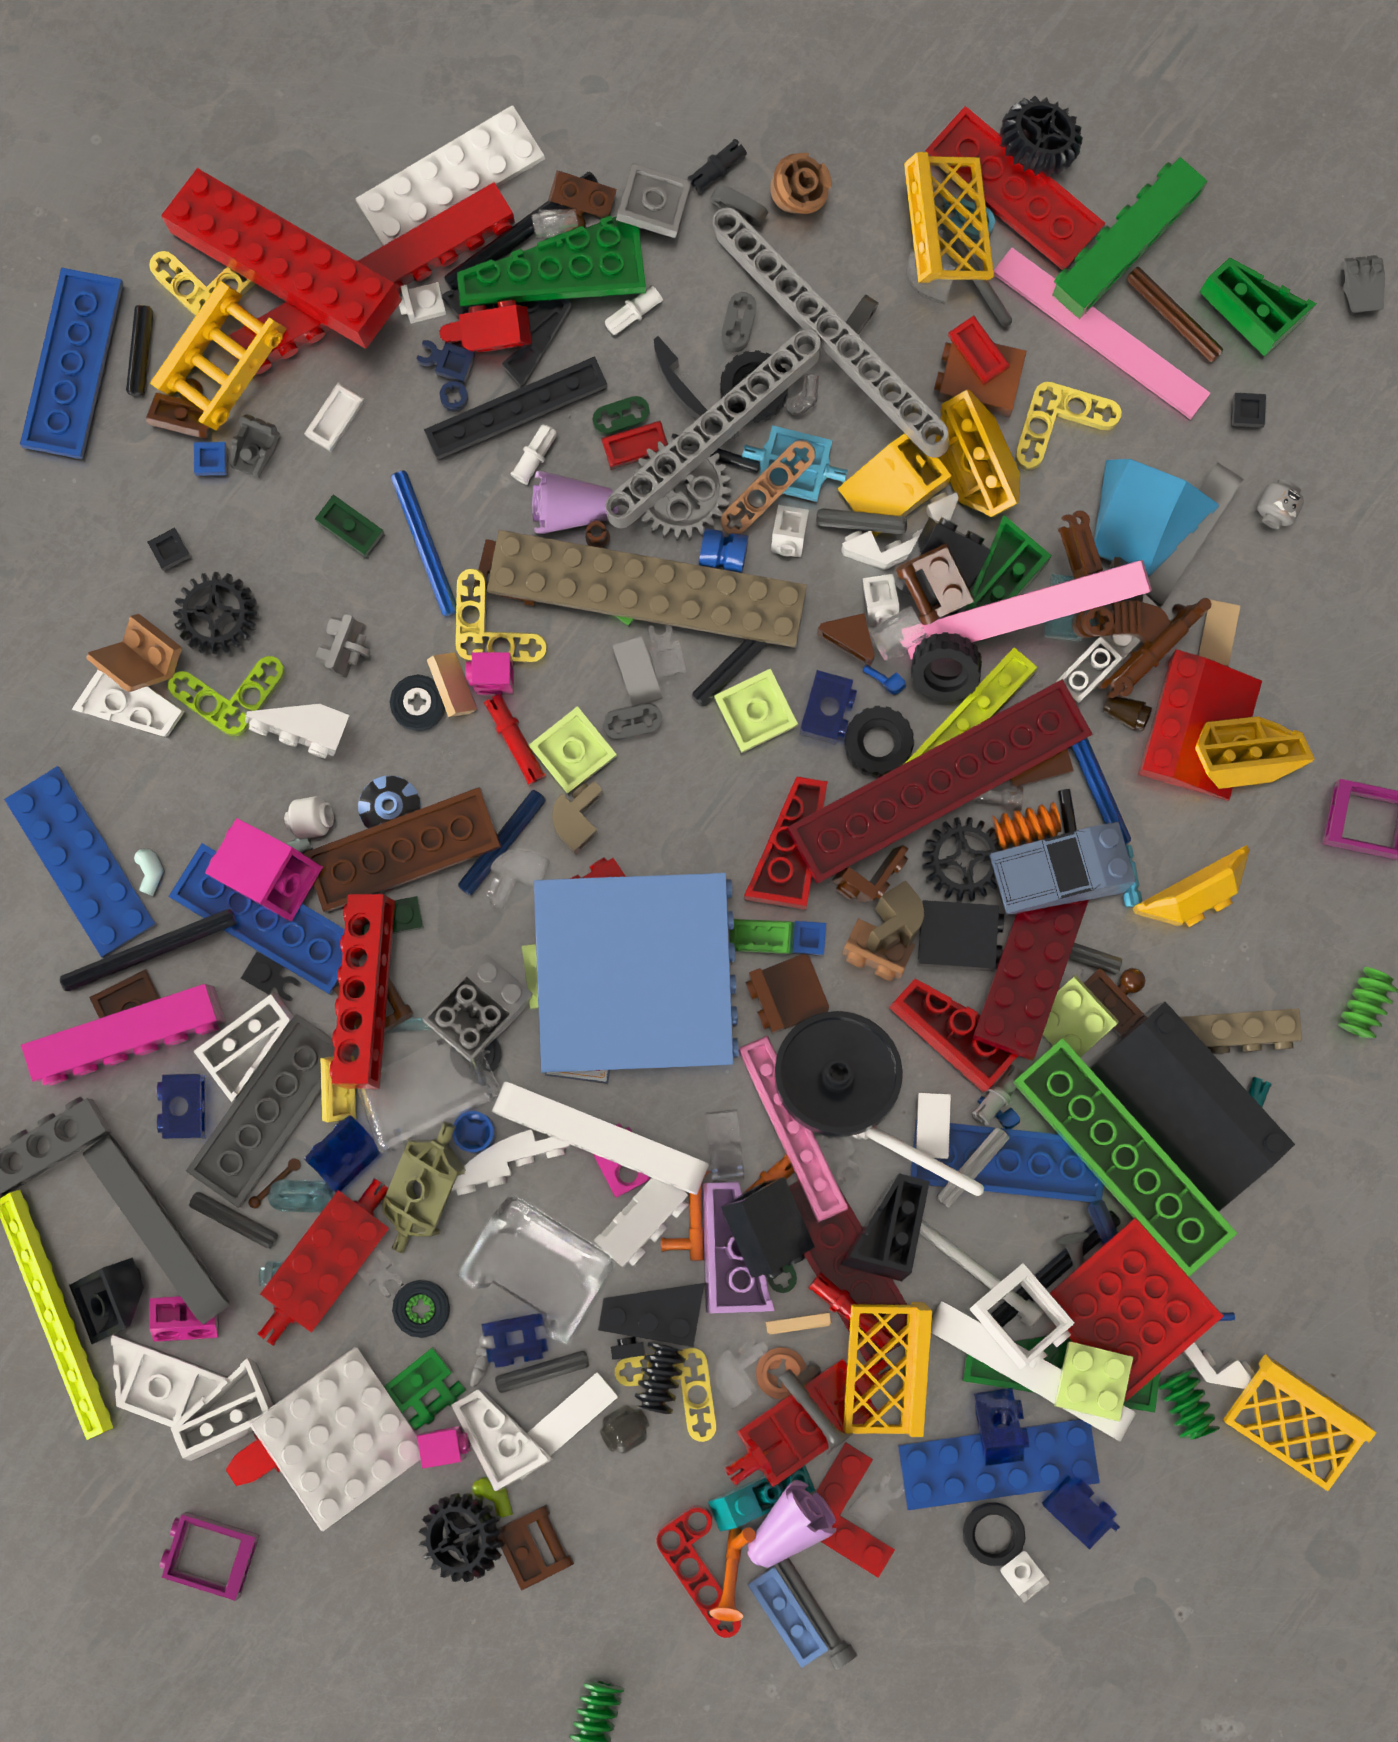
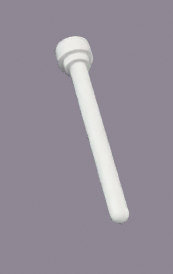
[853,1127,984,1196]
[919,1221,1044,1329]

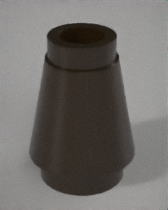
[1103,696,1152,731]

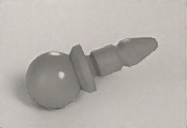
[470,1330,505,1387]

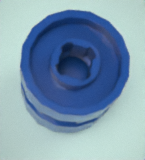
[699,528,749,573]
[452,1111,496,1154]

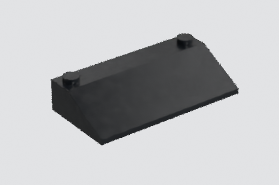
[1089,1001,1295,1212]

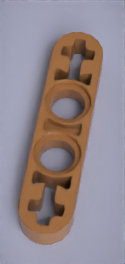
[721,439,816,534]

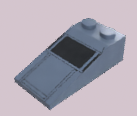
[990,822,1136,915]

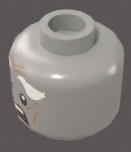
[1257,480,1304,529]

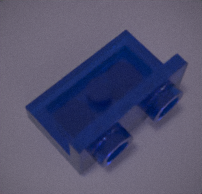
[304,1115,384,1192]
[1042,1475,1120,1550]

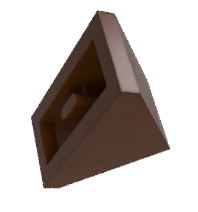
[817,613,875,666]

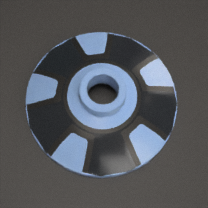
[358,775,421,829]

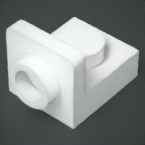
[399,282,446,323]
[771,505,809,557]
[862,574,900,626]
[1000,1551,1049,1603]

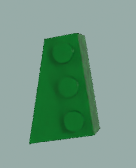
[1199,257,1317,357]
[964,515,1052,611]

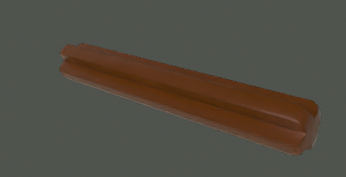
[1127,267,1223,362]

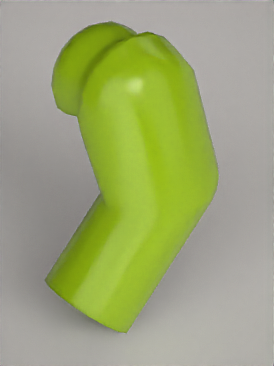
[472,1477,513,1518]

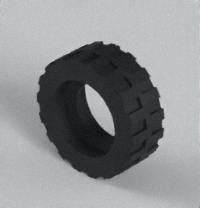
[720,350,788,423]
[911,632,982,702]
[844,706,914,778]

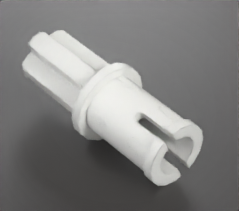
[604,285,663,335]
[511,424,557,485]

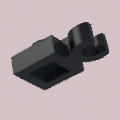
[241,952,301,1001]

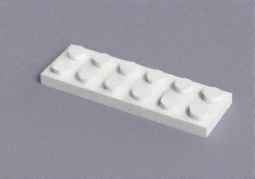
[355,105,545,246]

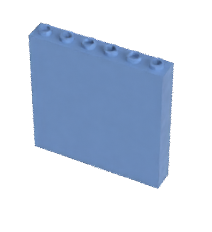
[534,873,739,1073]

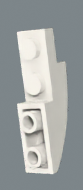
[1056,594,1158,704]
[451,1129,571,1196]

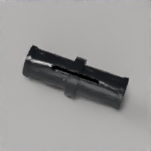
[687,139,747,193]

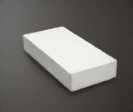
[304,383,365,452]
[916,1093,951,1159]

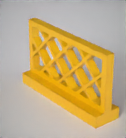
[904,152,994,283]
[843,1302,932,1437]
[1223,1354,1377,1491]

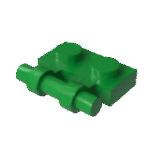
[383,1347,466,1431]

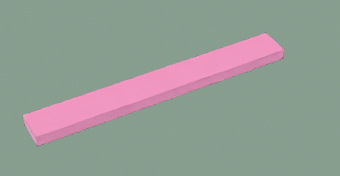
[993,247,1210,420]
[902,560,1152,660]

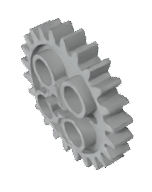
[633,437,731,539]

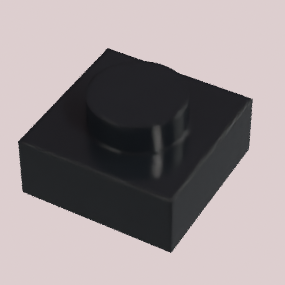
[1232,393,1266,428]
[148,527,191,571]
[611,1337,645,1360]

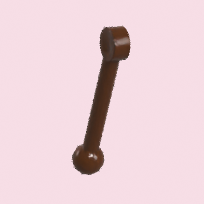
[248,1158,301,1209]

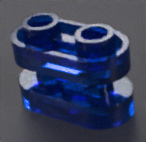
[481,1313,548,1368]

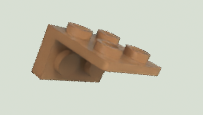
[86,614,182,692]
[842,918,916,982]

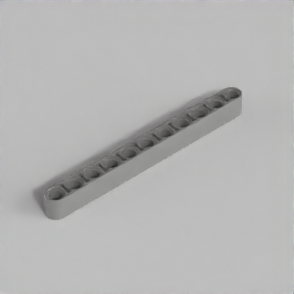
[713,208,949,458]

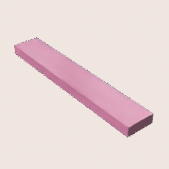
[739,1036,848,1222]

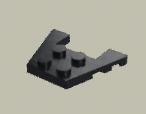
[442,289,572,387]

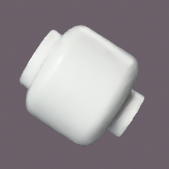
[284,796,334,839]

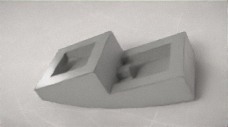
[612,636,663,706]

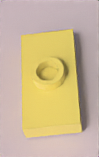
[320,1056,356,1122]

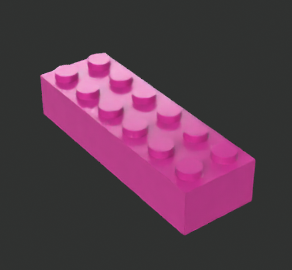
[21,984,226,1086]

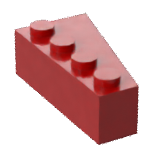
[889,978,1018,1093]

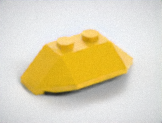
[935,390,1020,517]
[1195,716,1315,789]
[1132,845,1250,927]

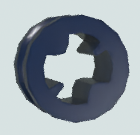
[439,381,468,412]

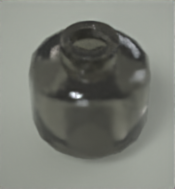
[599,1405,649,1454]

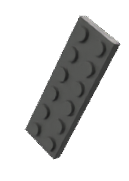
[186,1014,335,1208]

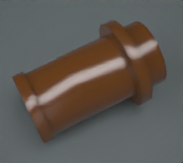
[585,521,610,548]

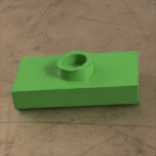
[729,919,795,954]

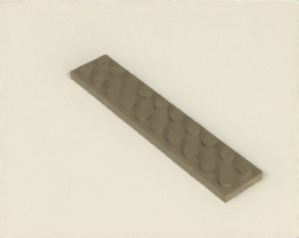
[487,530,807,648]

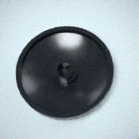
[774,1011,903,1137]

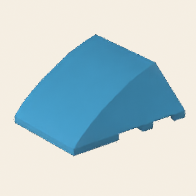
[1094,459,1219,577]

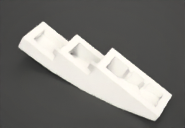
[520,1372,619,1480]

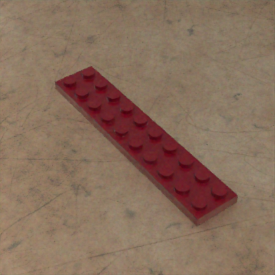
[786,679,1093,884]

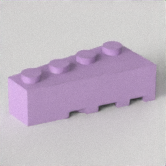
[702,1182,775,1313]

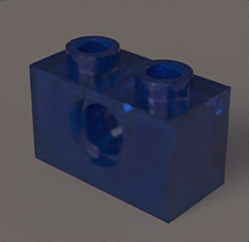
[800,670,857,745]
[157,1074,206,1140]
[974,1388,1029,1466]

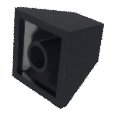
[69,1257,144,1344]

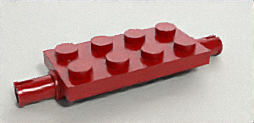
[257,1178,389,1346]
[725,1359,891,1487]

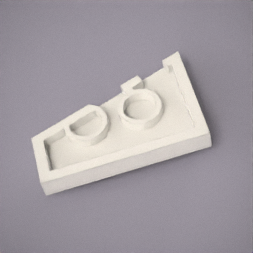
[72,670,185,737]
[451,1389,553,1491]

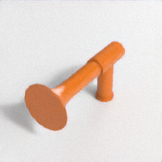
[661,1171,711,1261]
[709,1527,756,1622]

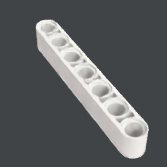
[492,1082,709,1195]
[931,1301,1136,1442]

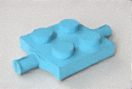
[742,425,848,502]

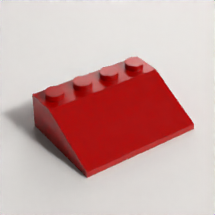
[1138,649,1262,801]

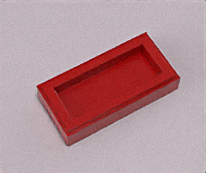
[948,315,1010,385]
[601,420,668,470]

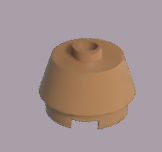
[770,153,832,214]

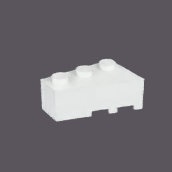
[194,992,294,1102]
[594,1178,689,1267]
[171,1358,273,1461]

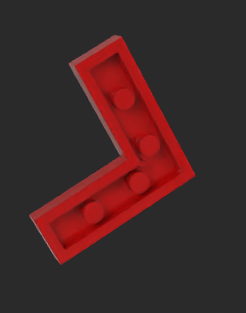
[815,1442,895,1578]

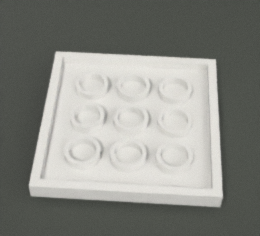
[249,1347,421,1531]

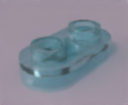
[268,1180,333,1212]

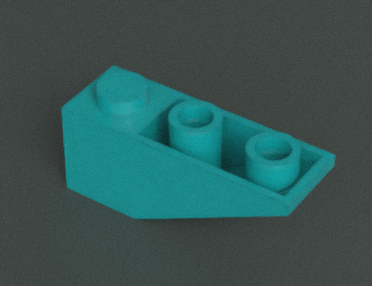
[708,1465,815,1532]

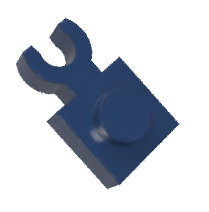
[416,340,475,384]

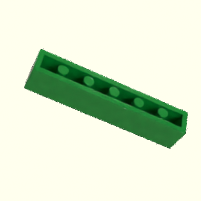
[1052,157,1208,320]

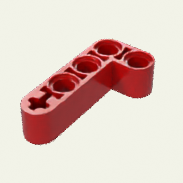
[656,1505,741,1638]

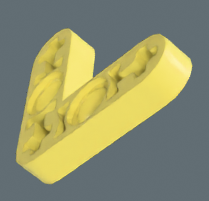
[149,251,256,316]
[1015,382,1122,471]
[456,568,547,662]
[615,1348,716,1442]

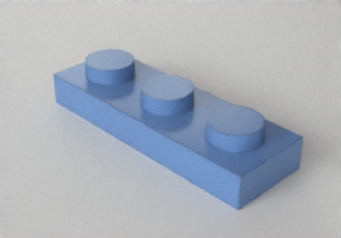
[748,1566,829,1668]

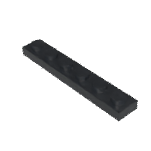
[424,356,608,460]

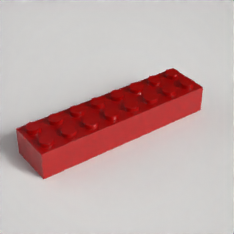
[161,168,402,349]

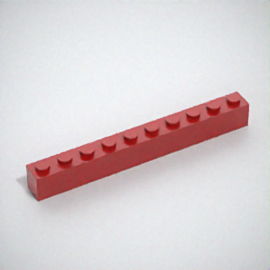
[228,182,515,374]

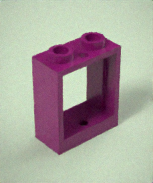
[1323,779,1398,860]
[160,1512,260,1601]

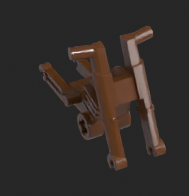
[1058,510,1212,698]

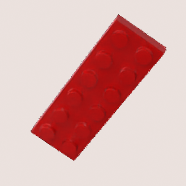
[925,106,1106,270]

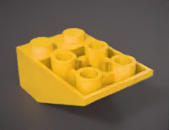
[837,433,952,538]

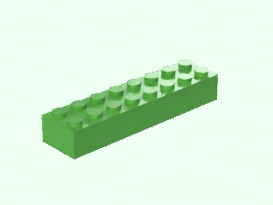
[1012,1038,1238,1277]

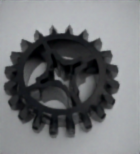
[999,96,1083,177]
[173,572,259,656]
[922,817,1003,902]
[419,1493,505,1582]

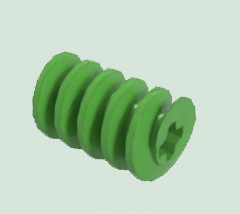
[1337,967,1398,1038]

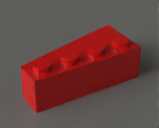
[744,776,828,910]

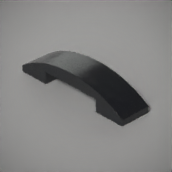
[653,336,739,439]

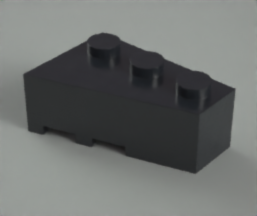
[841,1173,930,1282]
[598,1283,705,1347]

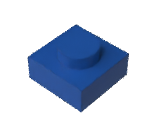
[194,442,227,476]
[793,921,826,956]

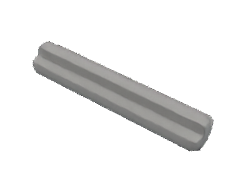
[937,1127,1009,1207]

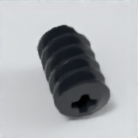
[635,1342,686,1414]

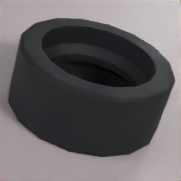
[963,1502,1026,1566]

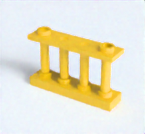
[150,281,287,431]

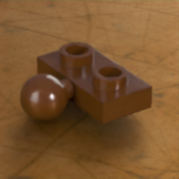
[548,170,617,235]
[146,378,211,439]
[1084,968,1146,1036]

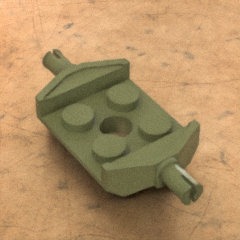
[382,1122,466,1253]

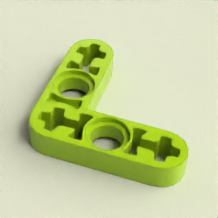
[168,656,285,737]

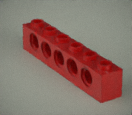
[329,894,395,1089]

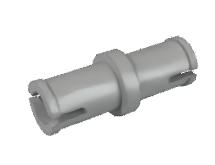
[972,1065,1023,1126]

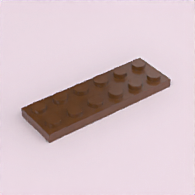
[303,787,502,913]

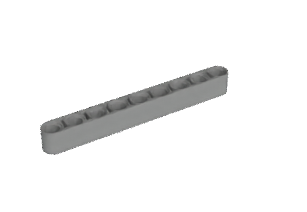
[605,329,821,528]

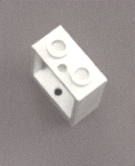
[970,1263,1074,1369]

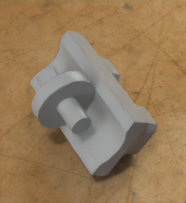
[315,614,371,677]

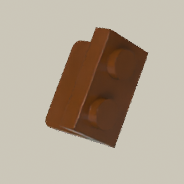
[832,845,908,903]
[745,954,829,1034]

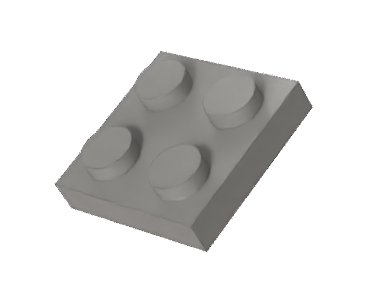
[616,163,691,238]

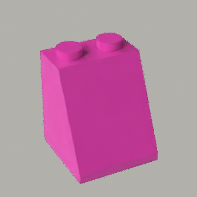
[205,818,323,922]

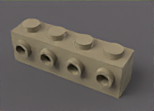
[1180,1008,1302,1054]

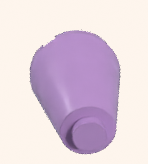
[532,471,618,534]
[748,1480,837,1568]

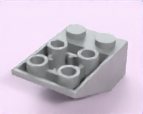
[422,953,533,1062]

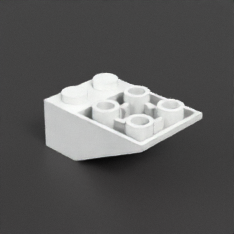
[245,704,349,759]

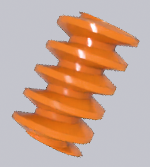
[992,802,1062,850]

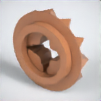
[756,1347,807,1399]

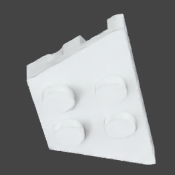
[111,1335,228,1427]

